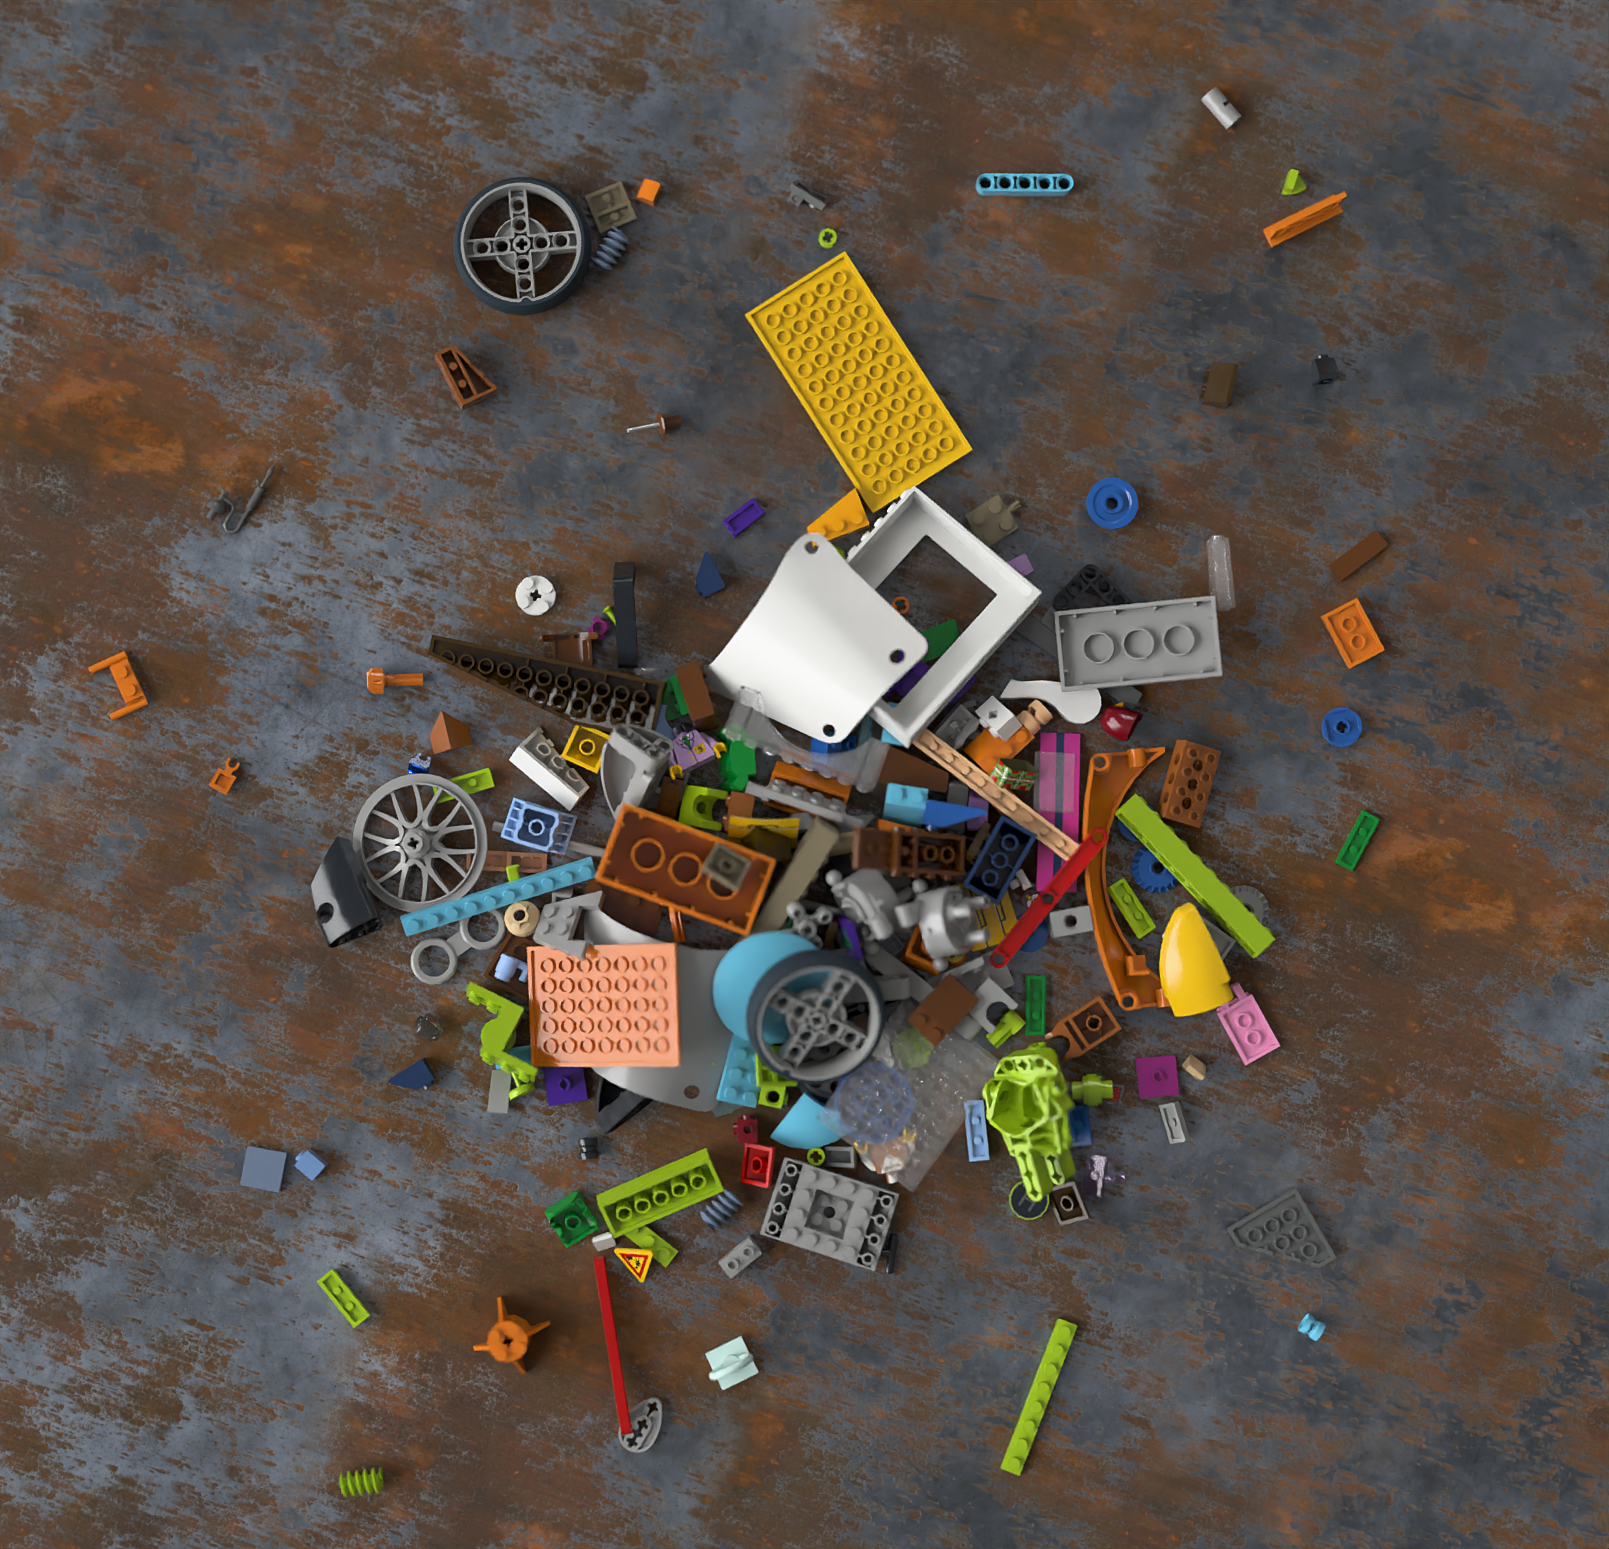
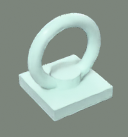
[705,1336,759,1390]

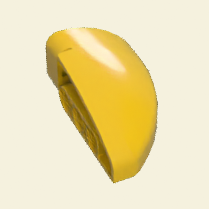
[1159,902,1234,1017]

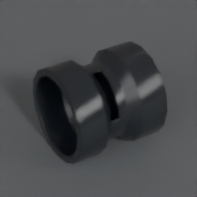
[577,1137,599,1160]

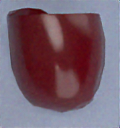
[1100,702,1144,742]

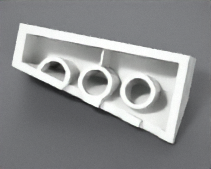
[509,727,589,811]

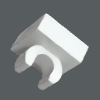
[1010,869,1031,890]

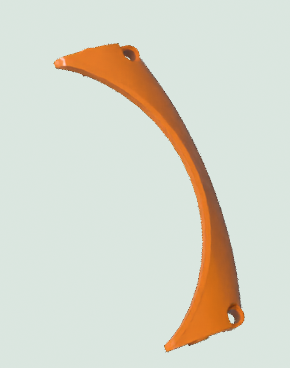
[1082,747,1170,1011]

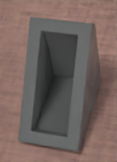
[824,1145,857,1168]

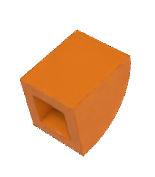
[636,179,662,207]

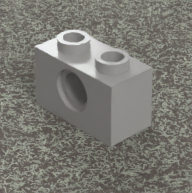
[718,1235,762,1278]

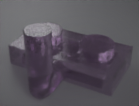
[1082,1154,1125,1197]

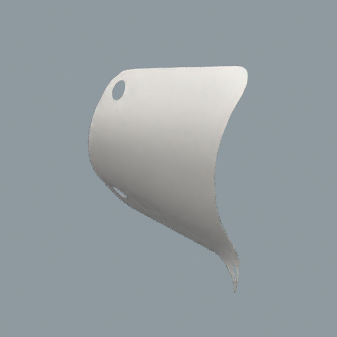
[703,533,927,743]

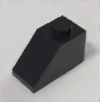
[1311,355,1339,385]

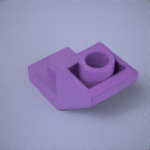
[967,787,989,831]

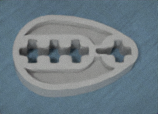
[618,1397,663,1453]

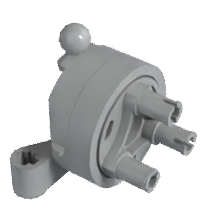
[826,869,915,957]
[895,879,990,971]

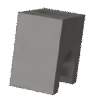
[1047,905,1094,937]
[968,976,1018,1034]

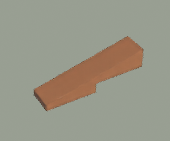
[464,849,547,873]

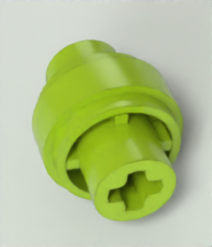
[1072,1074,1113,1106]

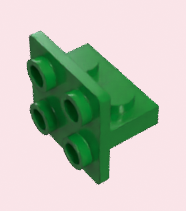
[663,675,689,721]

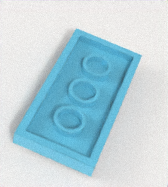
[716,1033,772,1108]

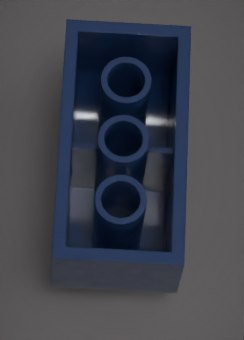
[961,815,1037,905]

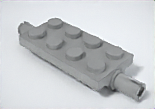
[745,779,863,830]

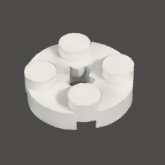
[516,576,556,616]

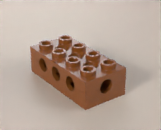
[1156,740,1221,828]

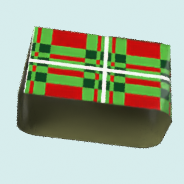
[990,758,1040,791]

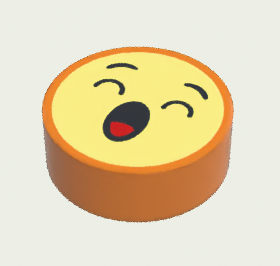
[947,953,967,967]

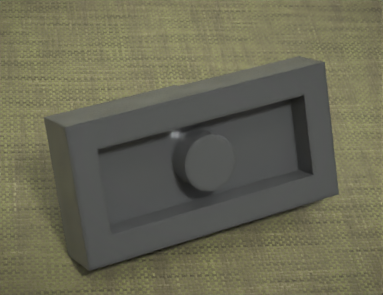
[789,180,830,211]

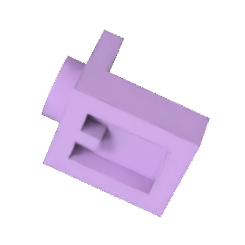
[1006,553,1034,577]

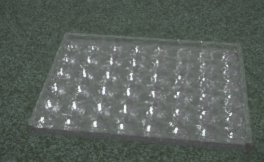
[816,996,1000,1192]

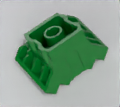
[715,724,757,793]

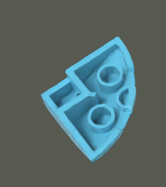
[769,1091,846,1149]

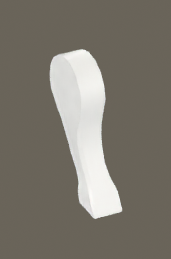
[999,679,1101,724]

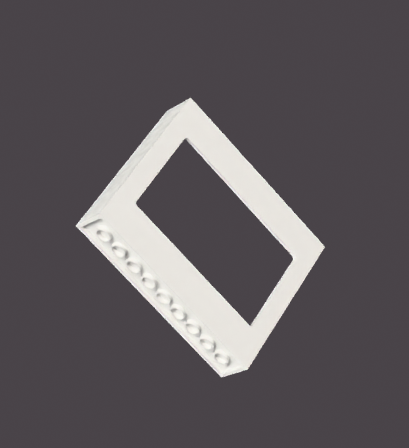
[845,486,1041,748]

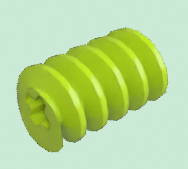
[340,1467,383,1497]

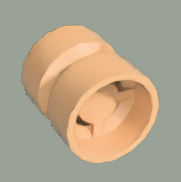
[1016,699,1053,735]

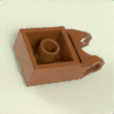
[1045,995,1122,1063]

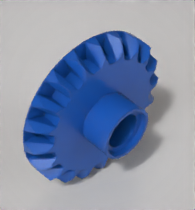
[1086,478,1138,529]
[1131,845,1179,893]

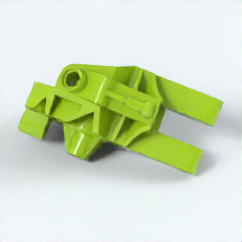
[982,1042,1076,1201]

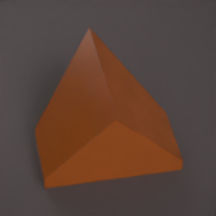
[429,710,473,755]

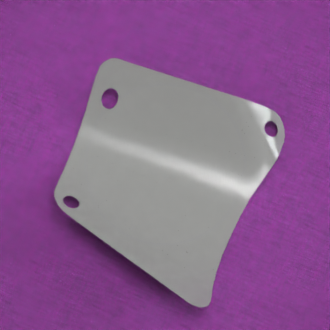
[584,910,733,1112]

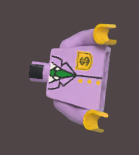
[668,725,728,779]

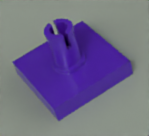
[542,1066,589,1106]

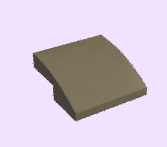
[584,181,636,233]

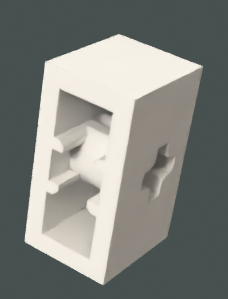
[975,695,1022,742]

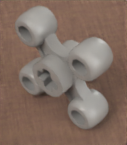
[780,901,833,949]

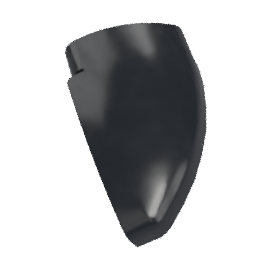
[596,1076,655,1134]

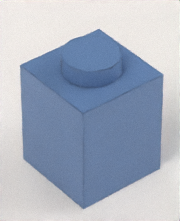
[294,1149,328,1181]

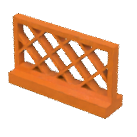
[1263,191,1347,248]

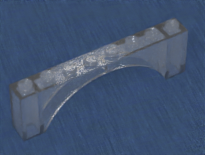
[722,685,890,793]

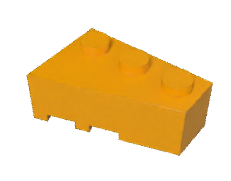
[807,488,870,548]

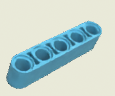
[976,173,1074,196]

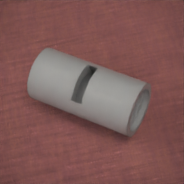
[1201,87,1242,130]

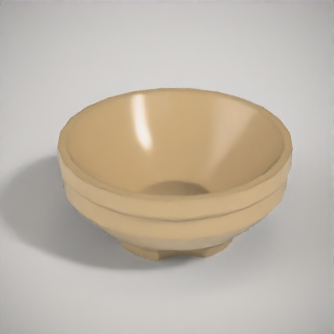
[504,901,541,937]

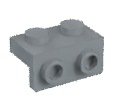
[932,702,980,751]

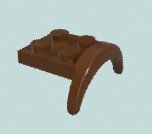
[540,632,599,667]

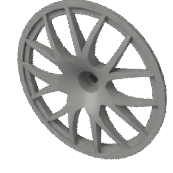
[353,774,488,912]

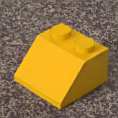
[561,725,610,774]

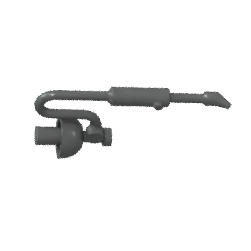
[206,464,275,534]

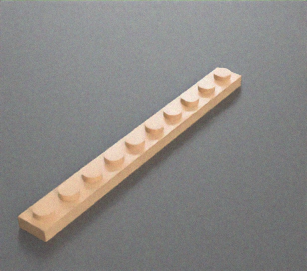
[912,728,1079,861]

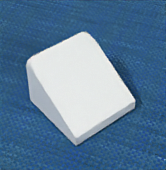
[592,1232,616,1251]

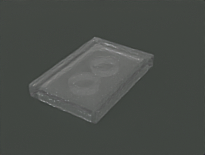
[1033,752,1075,813]

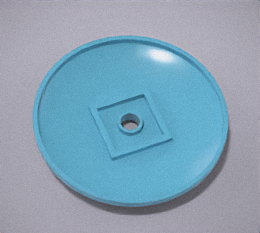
[713,931,831,1044]

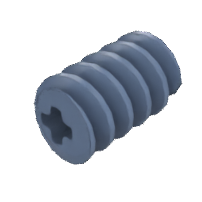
[590,226,631,270]
[700,1189,744,1232]

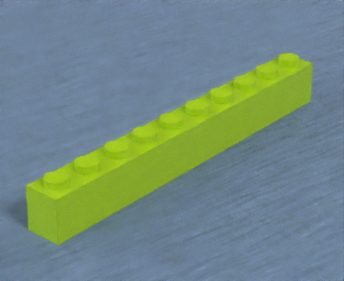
[1115,794,1275,959]

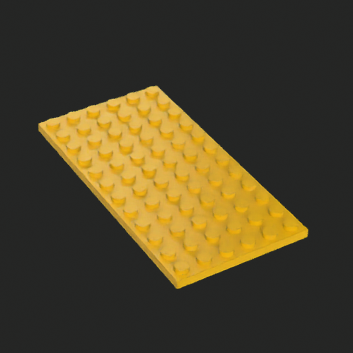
[745,251,973,514]

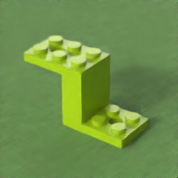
[467,982,538,1083]

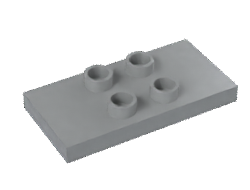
[1054,596,1222,692]

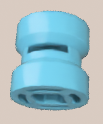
[1298,1313,1326,1341]

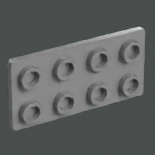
[927,951,1015,992]

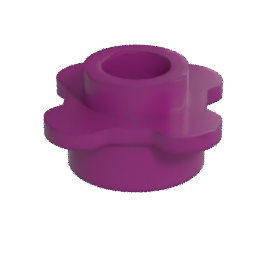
[588,617,611,640]

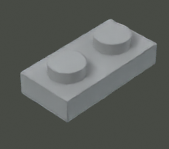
[1159,1101,1190,1144]

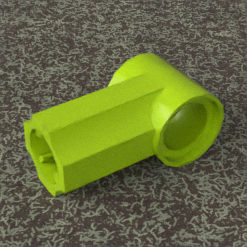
[985,1009,1026,1048]

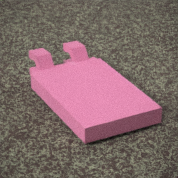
[1216,982,1280,1065]

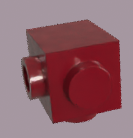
[733,1114,758,1144]

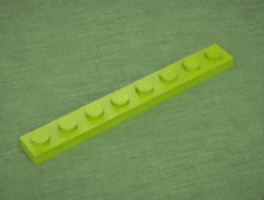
[1001,1318,1077,1476]

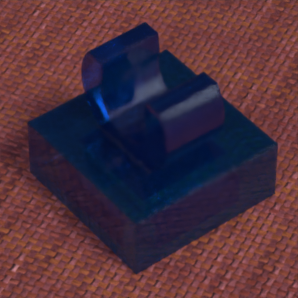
[408,753,431,774]

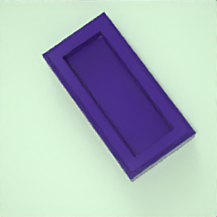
[722,498,766,538]

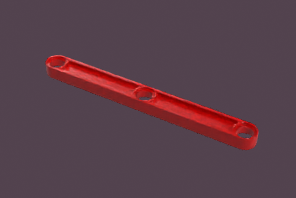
[990,827,1108,969]
[594,1256,632,1435]

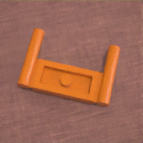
[88,651,149,721]

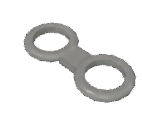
[411,908,507,985]

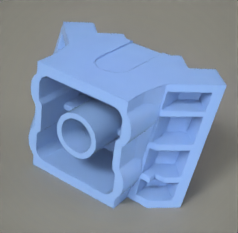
[501,798,577,855]

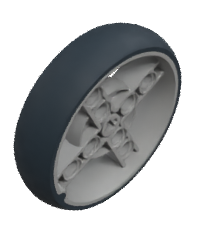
[453,177,592,315]
[746,949,886,1084]

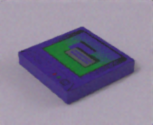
[836,915,864,962]

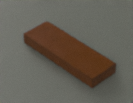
[1328,530,1388,581]

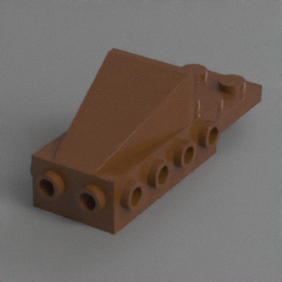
[853,827,966,880]

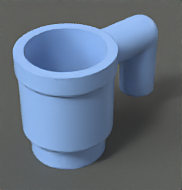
[494,953,528,983]

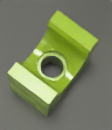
[678,785,728,831]

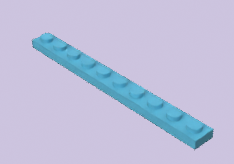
[400,856,596,937]

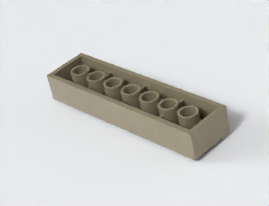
[735,815,840,946]

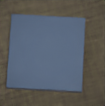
[240,1145,288,1192]

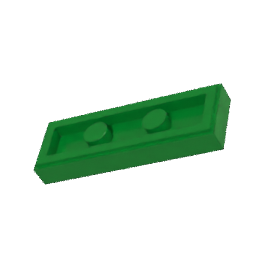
[1334,810,1380,872]
[1025,975,1046,1036]

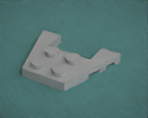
[533,891,606,961]

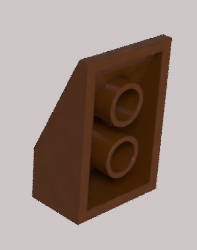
[906,973,979,1047]

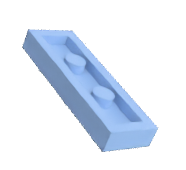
[963,1099,989,1162]

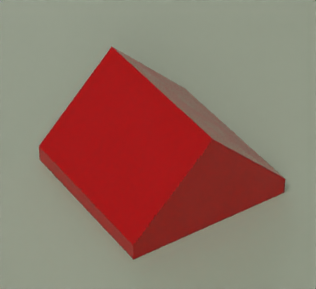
[740,1144,776,1188]

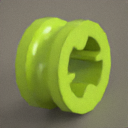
[819,228,837,248]
[807,1148,825,1166]

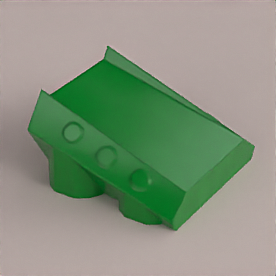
[544,1191,600,1248]

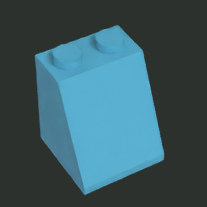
[882,783,928,829]

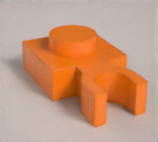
[209,758,240,795]

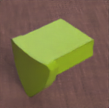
[1282,169,1307,195]

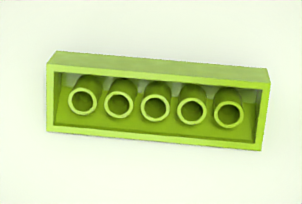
[596,1148,724,1238]

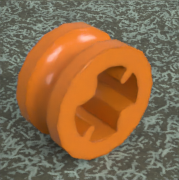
[892,596,910,614]

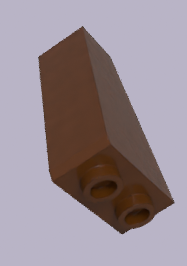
[872,743,949,793]

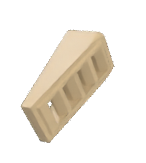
[1181,1055,1206,1080]

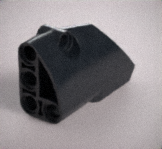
[311,836,383,948]

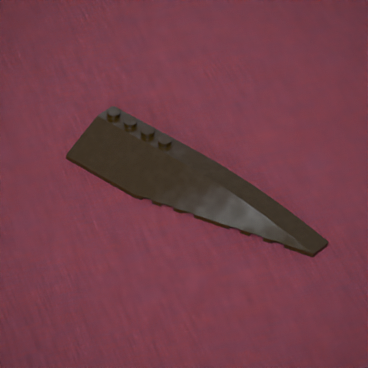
[428,635,667,733]

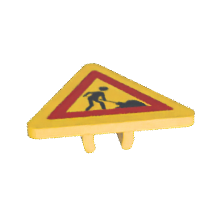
[614,1248,654,1283]

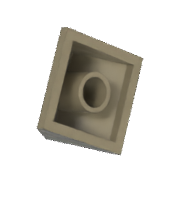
[700,842,751,892]

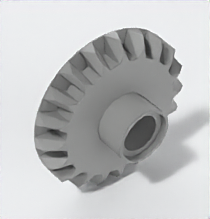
[1222,885,1270,927]

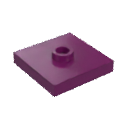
[1135,1055,1179,1098]

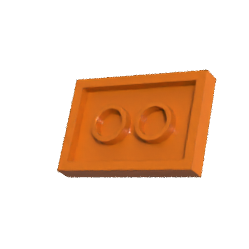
[1321,598,1385,669]

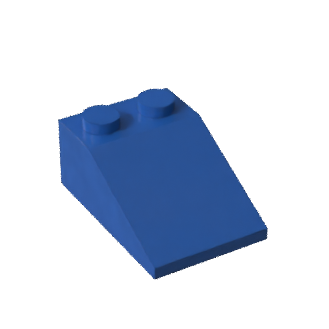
[922,800,987,830]

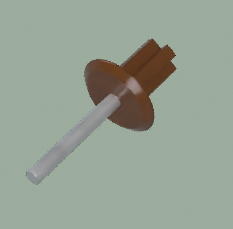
[627,412,682,436]

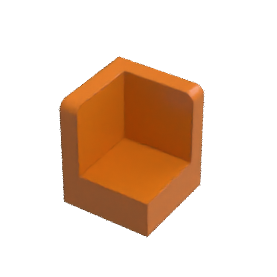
[1124,955,1150,976]

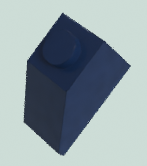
[694,552,726,599]
[388,1058,437,1090]

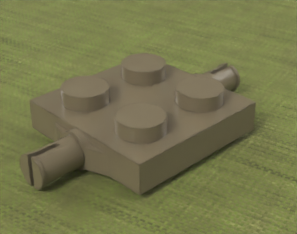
[964,494,1022,547]

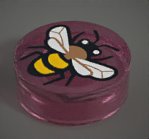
[1021,890,1039,909]

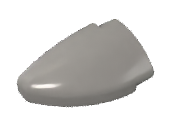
[600,724,674,820]

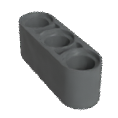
[943,779,968,836]

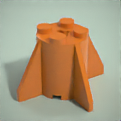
[473,1296,551,1374]

